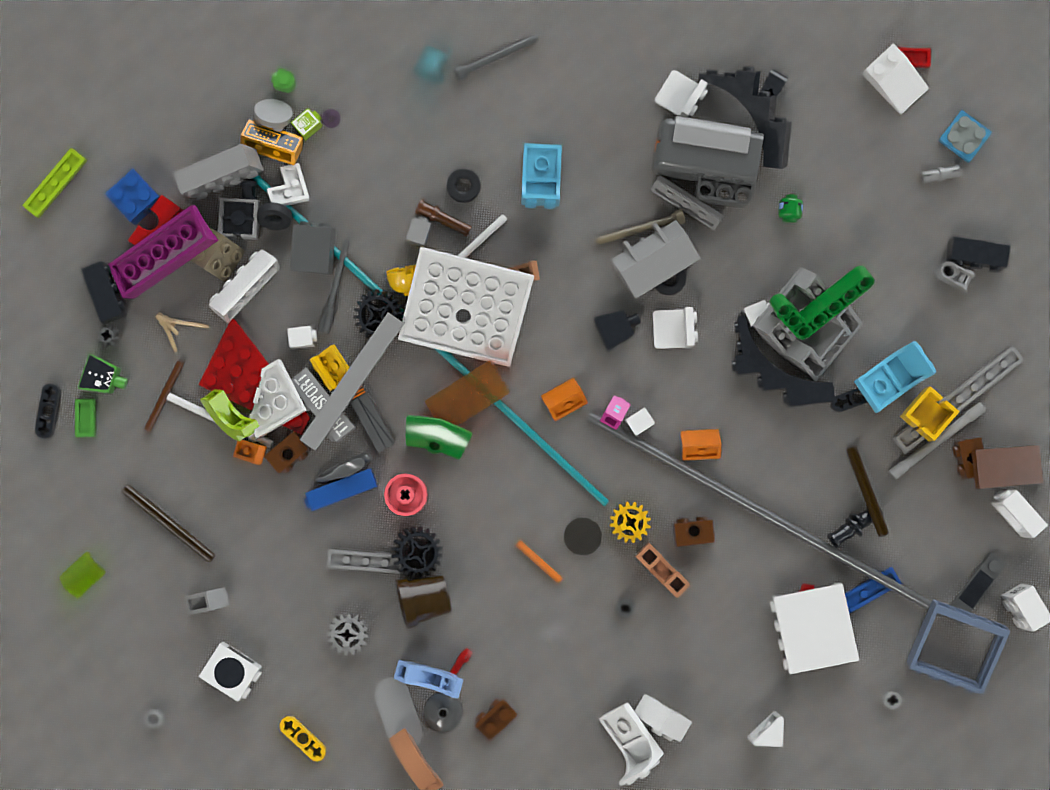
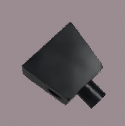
[593,310,641,353]

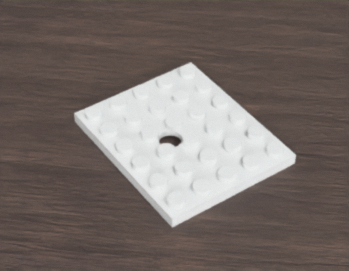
[398,247,534,367]

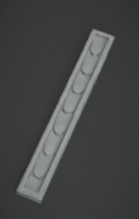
[300,312,405,451]
[892,345,1024,454]

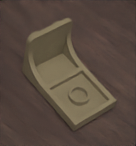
[190,227,245,282]

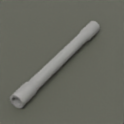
[888,402,986,480]

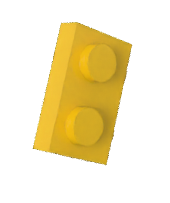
[310,344,350,391]

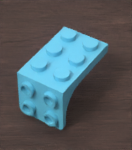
[521,143,562,209]
[854,341,936,413]

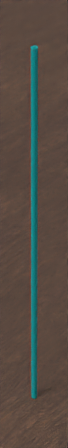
[251,175,609,506]

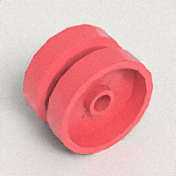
[384,473,428,516]

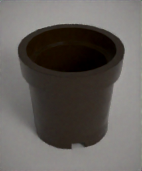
[395,575,452,630]

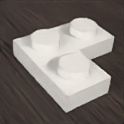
[267,163,309,206]

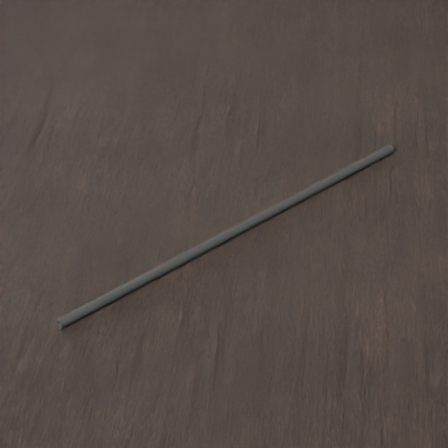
[587,412,944,618]

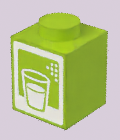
[291,108,323,141]

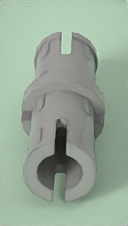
[920,165,961,184]

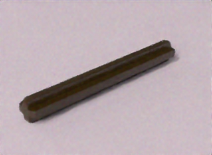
[846,446,889,537]

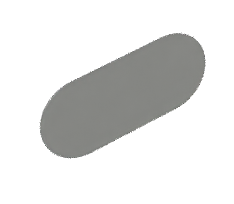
[374,677,423,746]

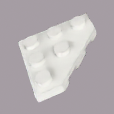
[249,359,307,438]

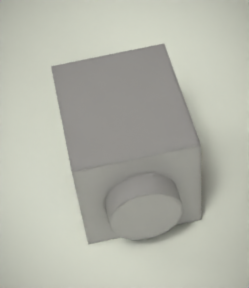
[406,217,432,248]

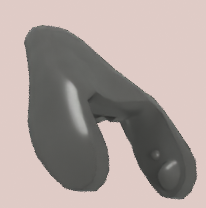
[315,452,372,483]

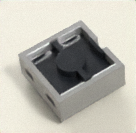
[218,198,261,240]

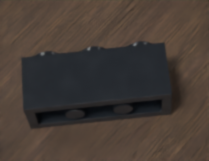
[946,236,1011,273]
[80,261,127,324]

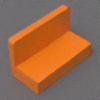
[541,378,588,421]
[680,429,722,461]

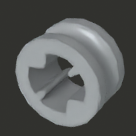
[882,691,901,709]

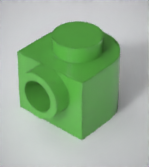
[271,68,297,93]

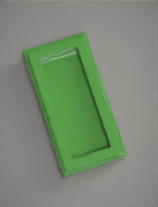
[75,399,96,438]

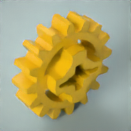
[609,501,651,543]

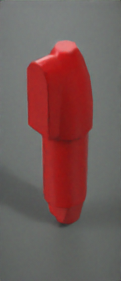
[450,648,473,675]

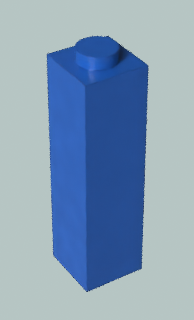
[304,468,379,511]

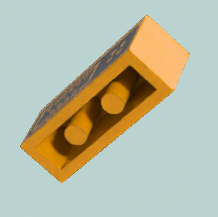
[240,120,303,165]

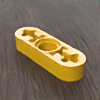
[279,716,327,761]

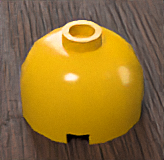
[386,265,416,296]

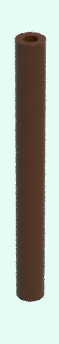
[144,360,184,432]

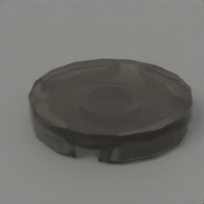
[564,518,602,556]

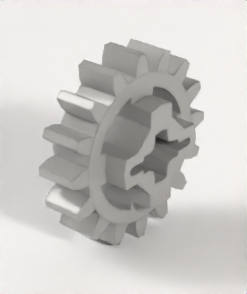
[326,613,369,656]

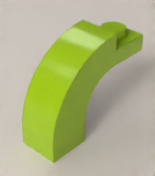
[200,389,260,441]

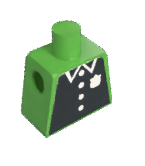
[78,353,128,394]

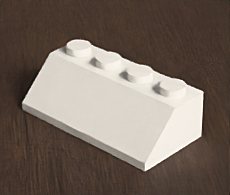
[209,249,280,324]

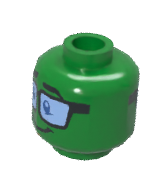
[778,194,803,223]

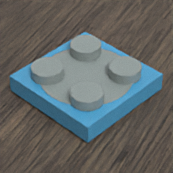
[938,110,992,163]

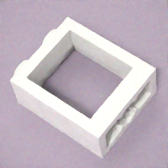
[991,490,1048,538]

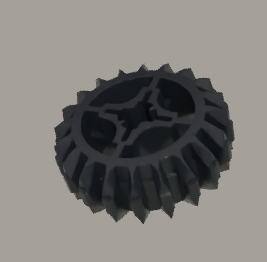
[353,289,404,338]
[391,526,443,578]

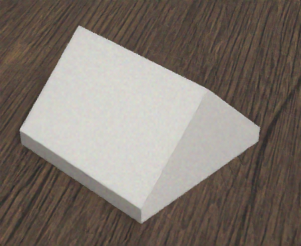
[747,711,784,747]

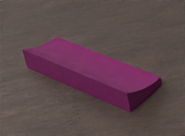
[108,205,219,299]

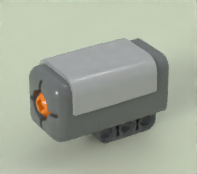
[652,116,764,207]

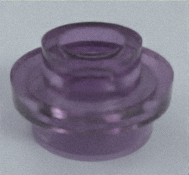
[322,109,341,128]

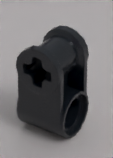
[761,69,789,98]

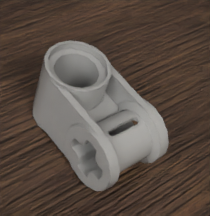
[935,262,975,293]

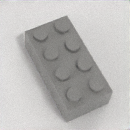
[173,144,263,200]

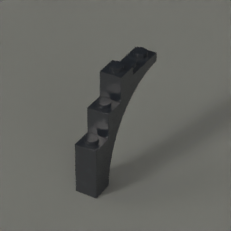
[699,66,792,170]
[731,316,836,408]

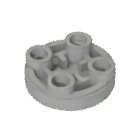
[254,99,293,131]

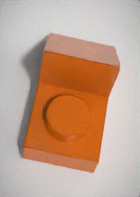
[233,439,267,465]

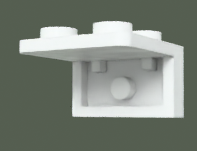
[655,70,708,118]
[653,307,698,349]

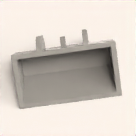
[611,220,701,299]

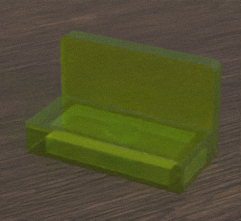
[59,551,107,599]

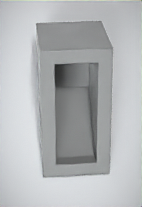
[185,587,229,615]

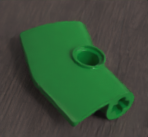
[406,415,472,460]

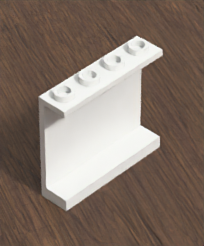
[770,582,859,674]

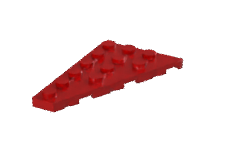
[198,319,311,435]

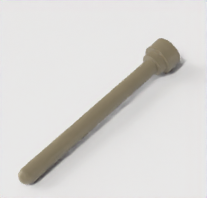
[596,209,685,245]

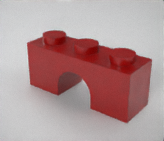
[127,194,184,246]

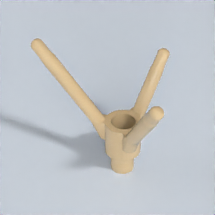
[155,312,209,352]

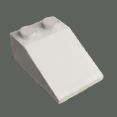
[862,43,929,115]

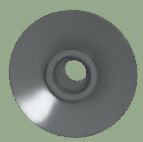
[424,693,463,732]

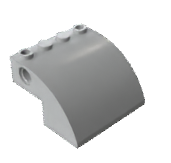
[753,266,863,382]

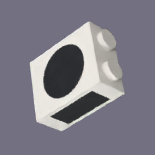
[199,642,262,702]

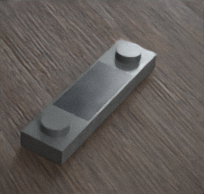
[949,552,1007,625]

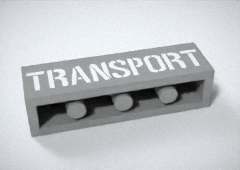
[291,368,356,443]

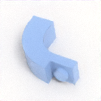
[394,660,463,698]

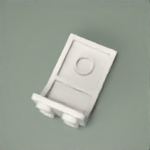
[599,702,664,786]

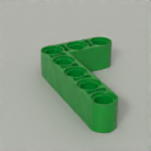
[769,265,875,340]

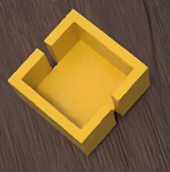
[899,386,960,442]

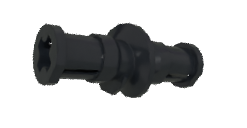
[827,508,884,548]

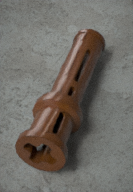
[415,198,472,237]

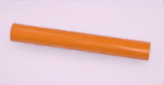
[515,540,563,584]

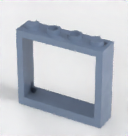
[906,599,1010,694]

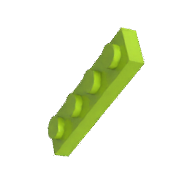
[22,147,88,219]

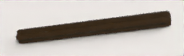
[121,484,216,562]

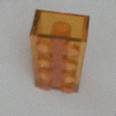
[424,360,512,426]

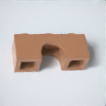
[634,543,691,598]

